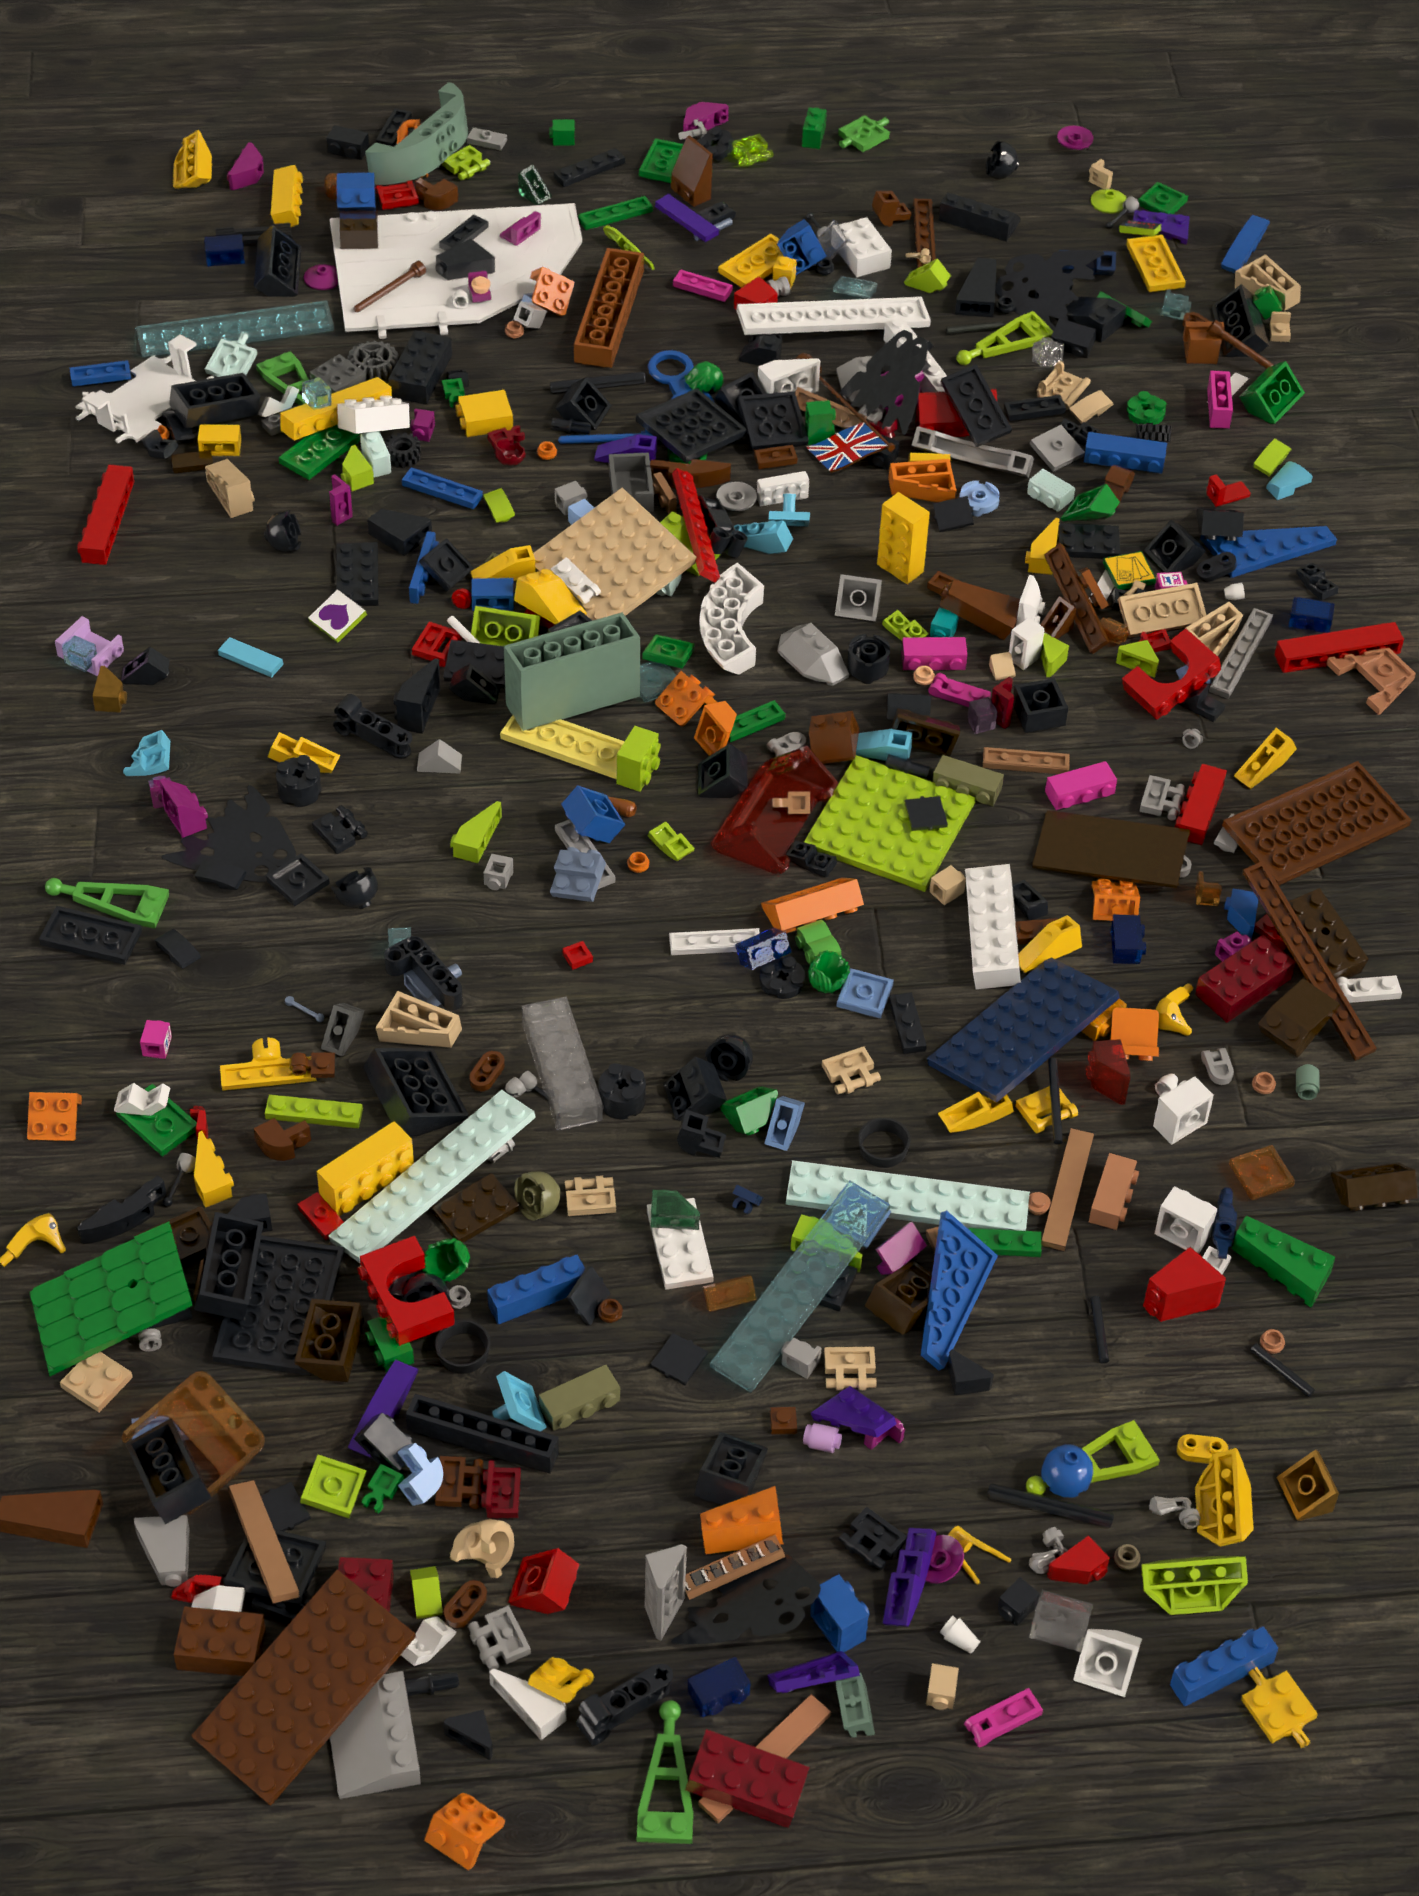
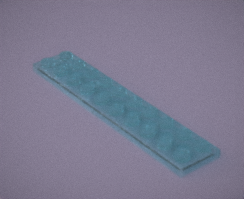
[136,300,334,357]
[710,1180,890,1393]

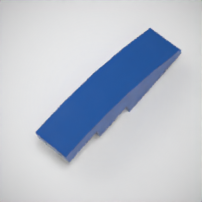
[1221,215,1270,273]

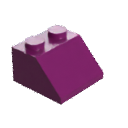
[159,778,208,838]

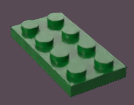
[279,424,362,480]

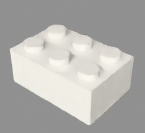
[832,217,892,277]
[337,396,410,433]

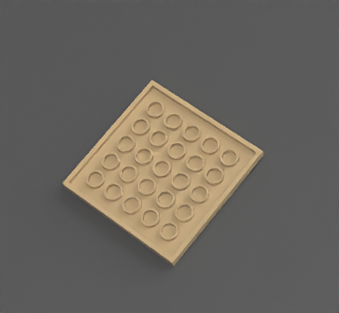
[533,488,696,620]

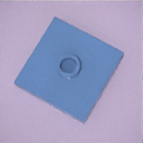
[837,968,894,1018]

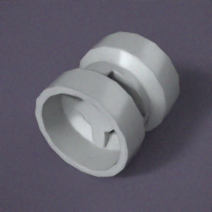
[766,276,790,296]

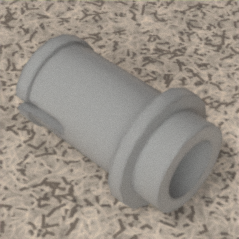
[488,1138,515,1164]

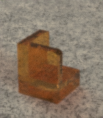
[1195,871,1222,906]

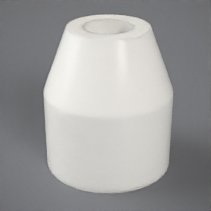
[453,289,468,309]
[1224,583,1245,601]
[1155,1074,1178,1096]

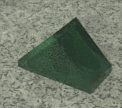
[518,164,552,205]

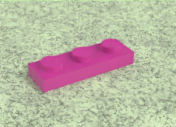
[673,270,733,302]

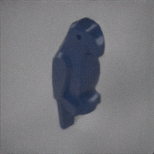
[1212,1187,1237,1259]

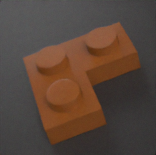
[1079,567,1109,609]

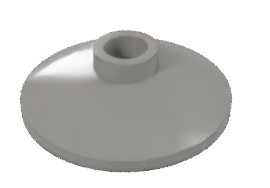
[716,482,757,511]

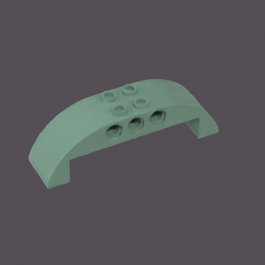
[365,82,468,185]

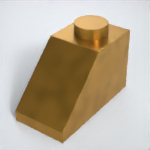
[93,665,127,713]

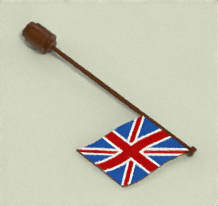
[796,353,895,473]

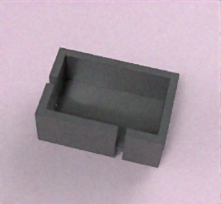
[609,453,654,512]

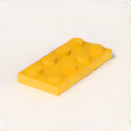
[718,234,784,288]
[1126,235,1186,292]

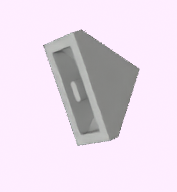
[417,739,462,773]

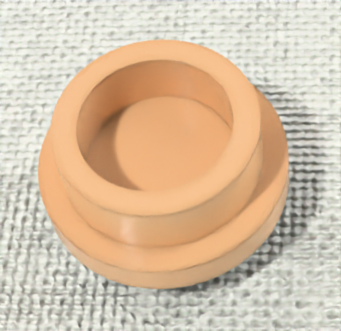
[471,276,490,294]
[913,666,934,685]

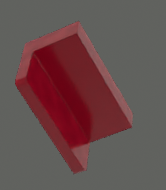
[989,676,1014,729]

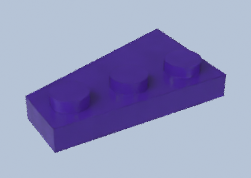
[811,1386,897,1438]
[767,1651,860,1693]

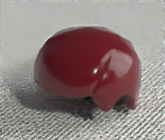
[495,438,526,466]

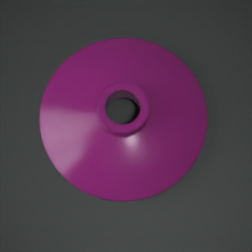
[1057,126,1093,150]
[304,264,339,290]
[926,1535,964,1584]

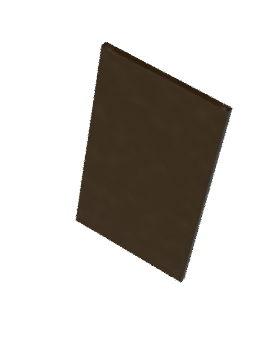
[1032,810,1190,888]

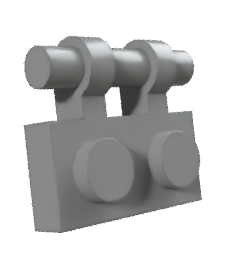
[1140,775,1185,821]
[468,1606,531,1671]

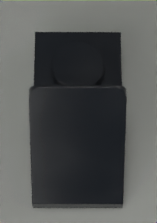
[1178,684,1225,723]

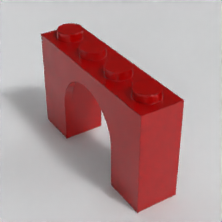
[1122,628,1221,720]
[358,1236,455,1346]

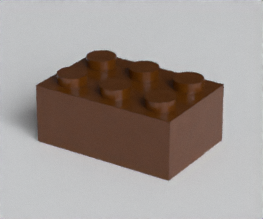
[174,1607,266,1676]

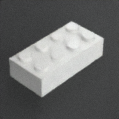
[757,471,809,507]

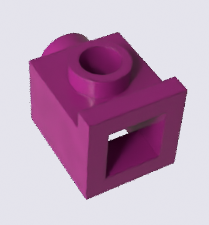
[410,409,435,442]
[1215,931,1252,962]

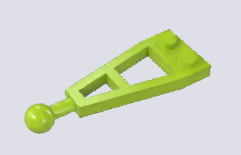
[956,311,1054,365]
[1026,1420,1160,1495]

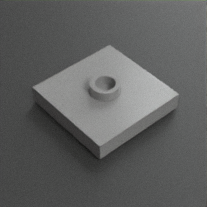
[1029,425,1085,472]

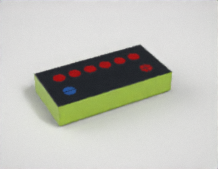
[1119,220,1161,236]

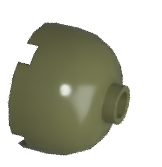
[514,1171,560,1221]

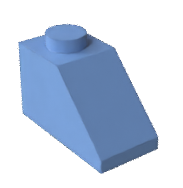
[764,1096,805,1151]

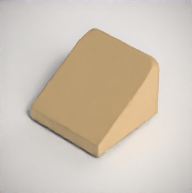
[989,652,1016,680]

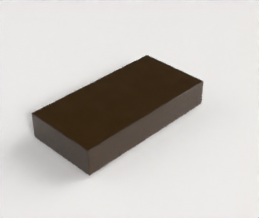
[171,450,213,473]

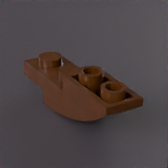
[650,459,731,488]

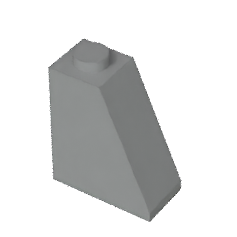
[134,1515,189,1587]

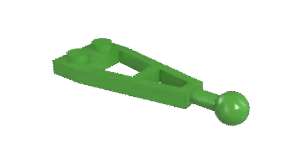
[256,351,317,405]
[45,878,169,929]
[637,1700,693,1844]

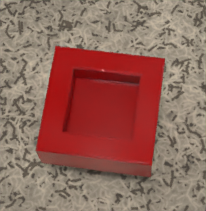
[562,941,593,970]

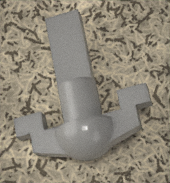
[678,119,707,141]

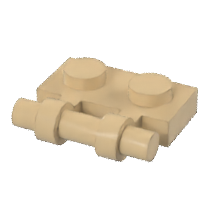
[822,1047,881,1095]
[565,1175,616,1216]
[824,1347,876,1391]

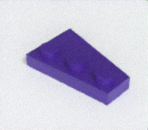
[1133,210,1190,245]

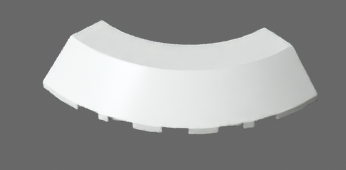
[700,563,764,675]

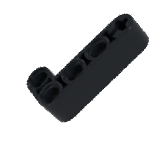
[384,936,463,1011]

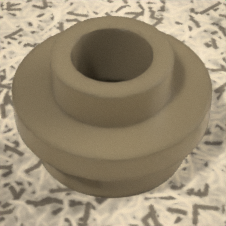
[1114,1544,1140,1570]

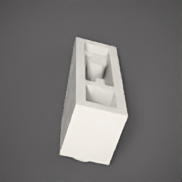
[489,1668,567,1740]

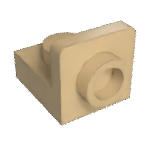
[1089,159,1113,189]
[1269,312,1291,342]

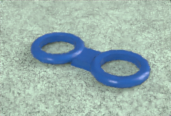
[648,350,715,403]

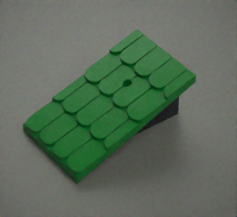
[30,1222,192,1377]

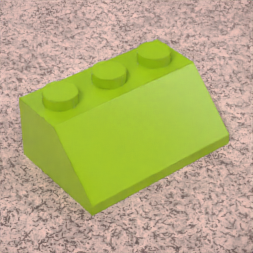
[471,606,541,646]

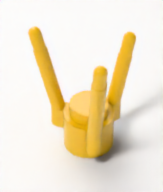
[948,1526,1011,1585]

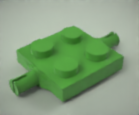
[838,115,890,152]

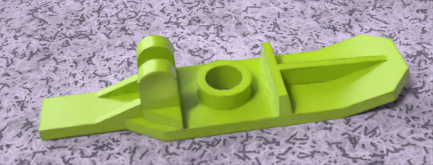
[603,225,655,270]

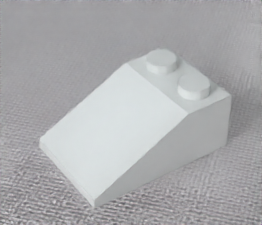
[758,359,820,394]

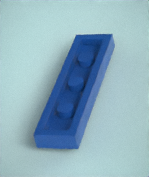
[402,468,483,509]
[409,531,439,604]

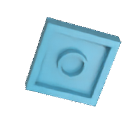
[768,494,810,527]
[492,1371,547,1431]

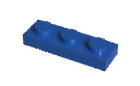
[70,360,131,386]

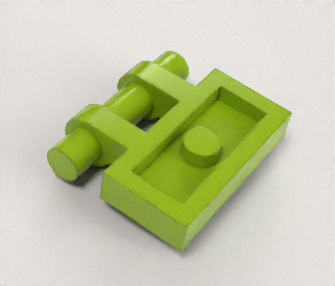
[442,145,490,180]

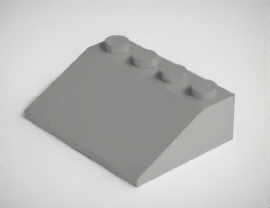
[330,1671,421,1799]

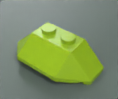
[1141,1556,1248,1615]

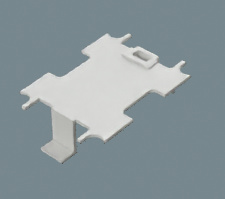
[75,335,214,443]

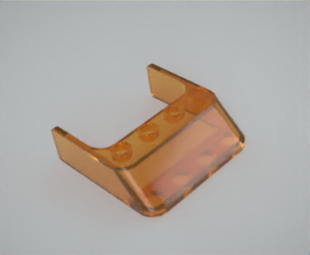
[121,1371,265,1515]

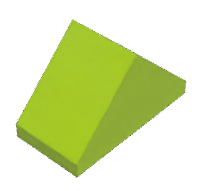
[1041,633,1069,677]
[1116,640,1159,678]
[410,1566,443,1619]

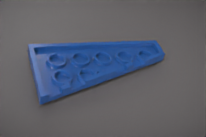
[1201,526,1337,578]
[921,1210,998,1370]

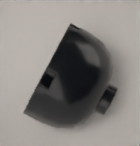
[986,141,1019,179]
[264,510,301,552]
[331,867,378,909]
[705,1034,753,1082]
[401,1273,450,1302]

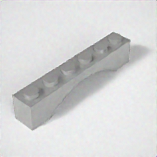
[912,426,1034,478]

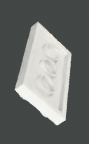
[647,1198,713,1290]

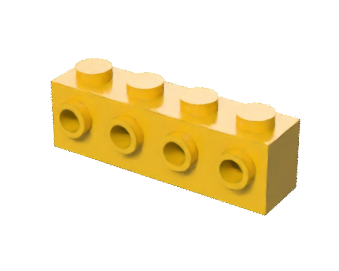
[271,165,303,227]

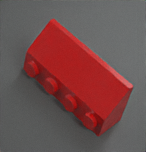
[915,389,997,437]

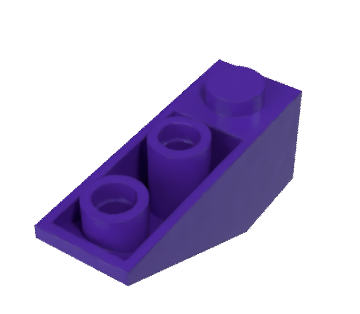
[594,434,657,463]

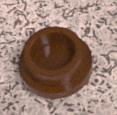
[598,1299,623,1323]

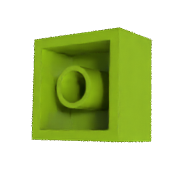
[617,726,661,792]

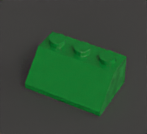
[1239,361,1305,424]

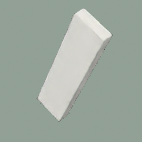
[669,928,761,955]

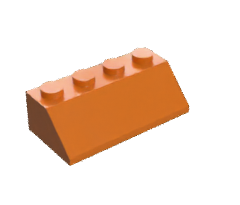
[761,877,864,933]

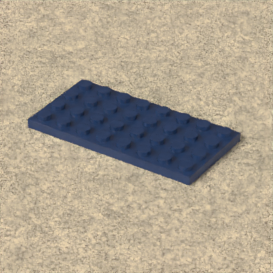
[927,957,1120,1103]

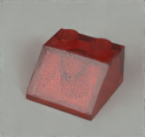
[1086,1039,1131,1105]

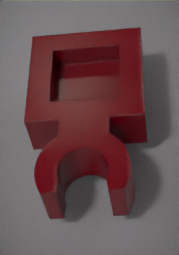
[487,425,525,449]

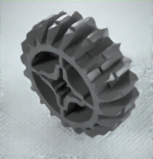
[347,340,399,382]

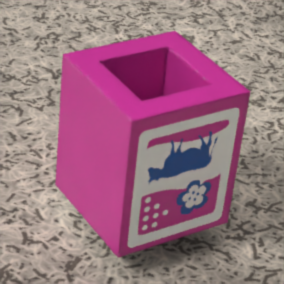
[1155,572,1187,590]
[140,1020,172,1059]

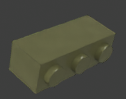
[933,755,1004,806]
[539,1365,620,1431]

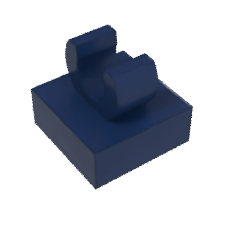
[733,1185,763,1214]

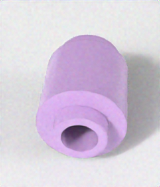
[803,1423,842,1453]

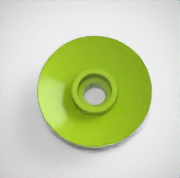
[1091,189,1127,214]

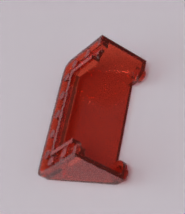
[711,746,838,874]

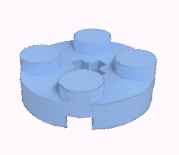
[959,481,999,517]

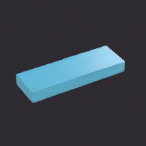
[218,637,283,678]

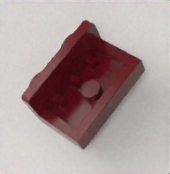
[481,1461,521,1518]

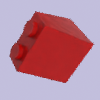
[1143,1247,1226,1322]

